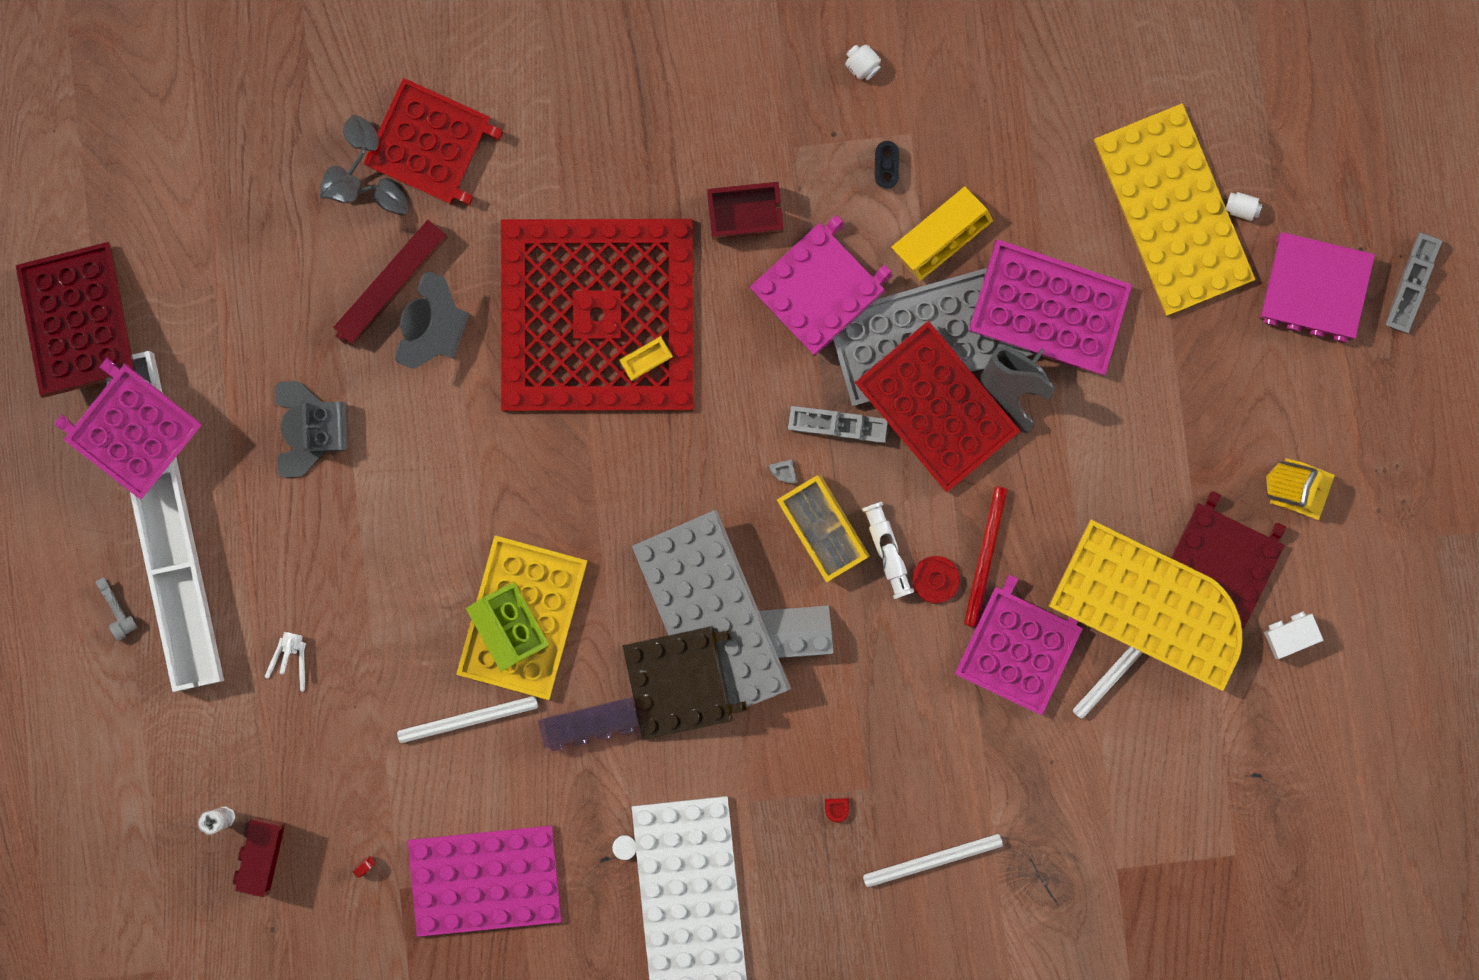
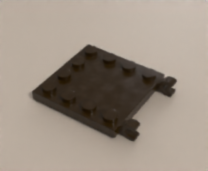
[622,626,747,740]

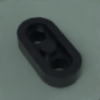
[875,141,899,190]

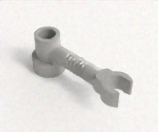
[95,577,138,642]

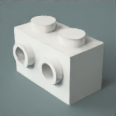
[1264,611,1324,659]

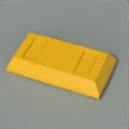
[619,336,673,381]

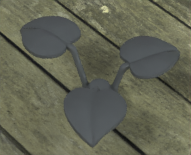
[320,115,408,215]

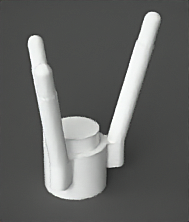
[265,632,306,692]

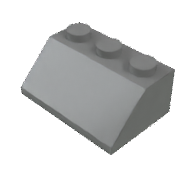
[759,606,833,658]

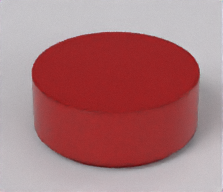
[352,855,375,878]

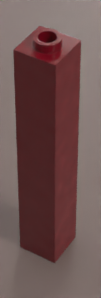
[333,220,448,345]

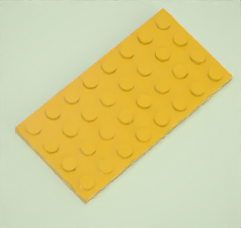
[1093,103,1255,316]

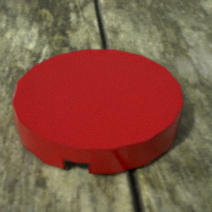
[912,556,960,604]

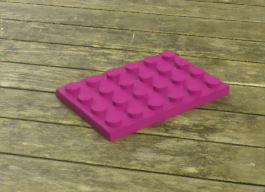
[968,239,1132,376]
[408,825,561,937]

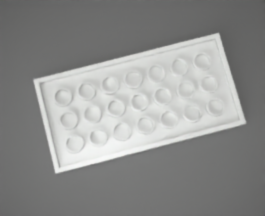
[632,796,747,980]

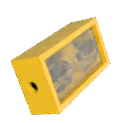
[777,474,870,582]

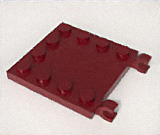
[1171,491,1286,632]

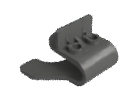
[395,272,470,369]
[979,346,1055,433]
[275,381,348,477]

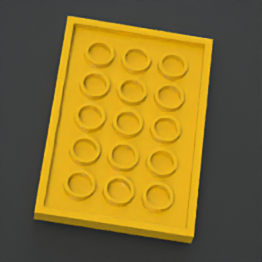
[456,535,588,700]

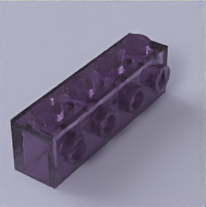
[538,697,639,752]

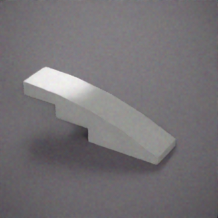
[1385,231,1442,333]
[788,406,890,444]

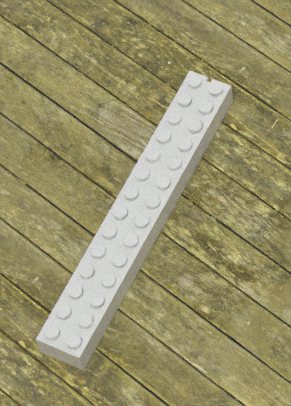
[106,351,224,692]

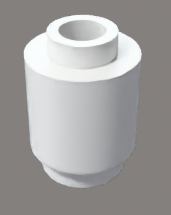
[1225,192,1262,221]

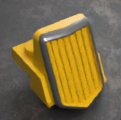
[1266,458,1335,520]

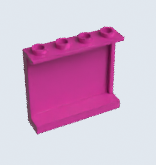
[1258,232,1375,343]

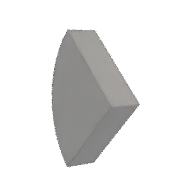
[768,459,798,484]

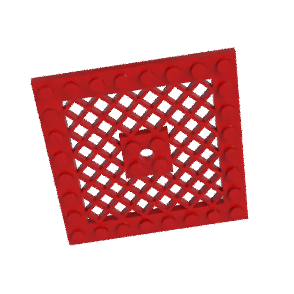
[501,219,693,411]

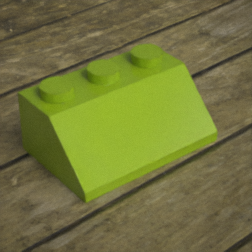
[466,582,549,672]

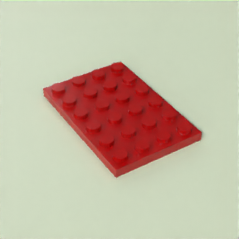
[854,320,1020,493]

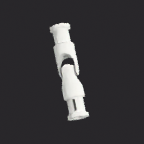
[862,502,914,599]
[198,806,235,834]

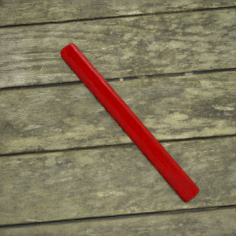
[964,486,1008,627]

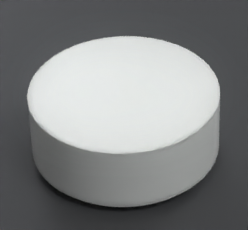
[612,835,637,860]

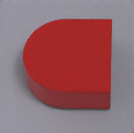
[825,798,849,823]

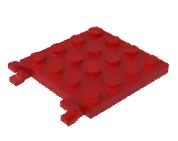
[363,78,504,206]

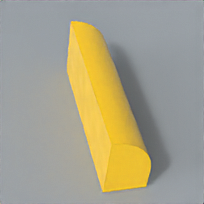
[891,186,993,282]

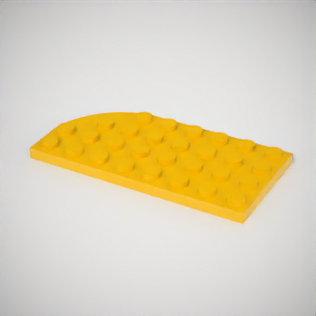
[1048,520,1242,691]

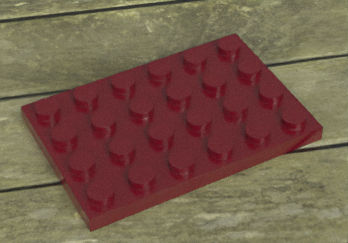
[16,242,136,398]

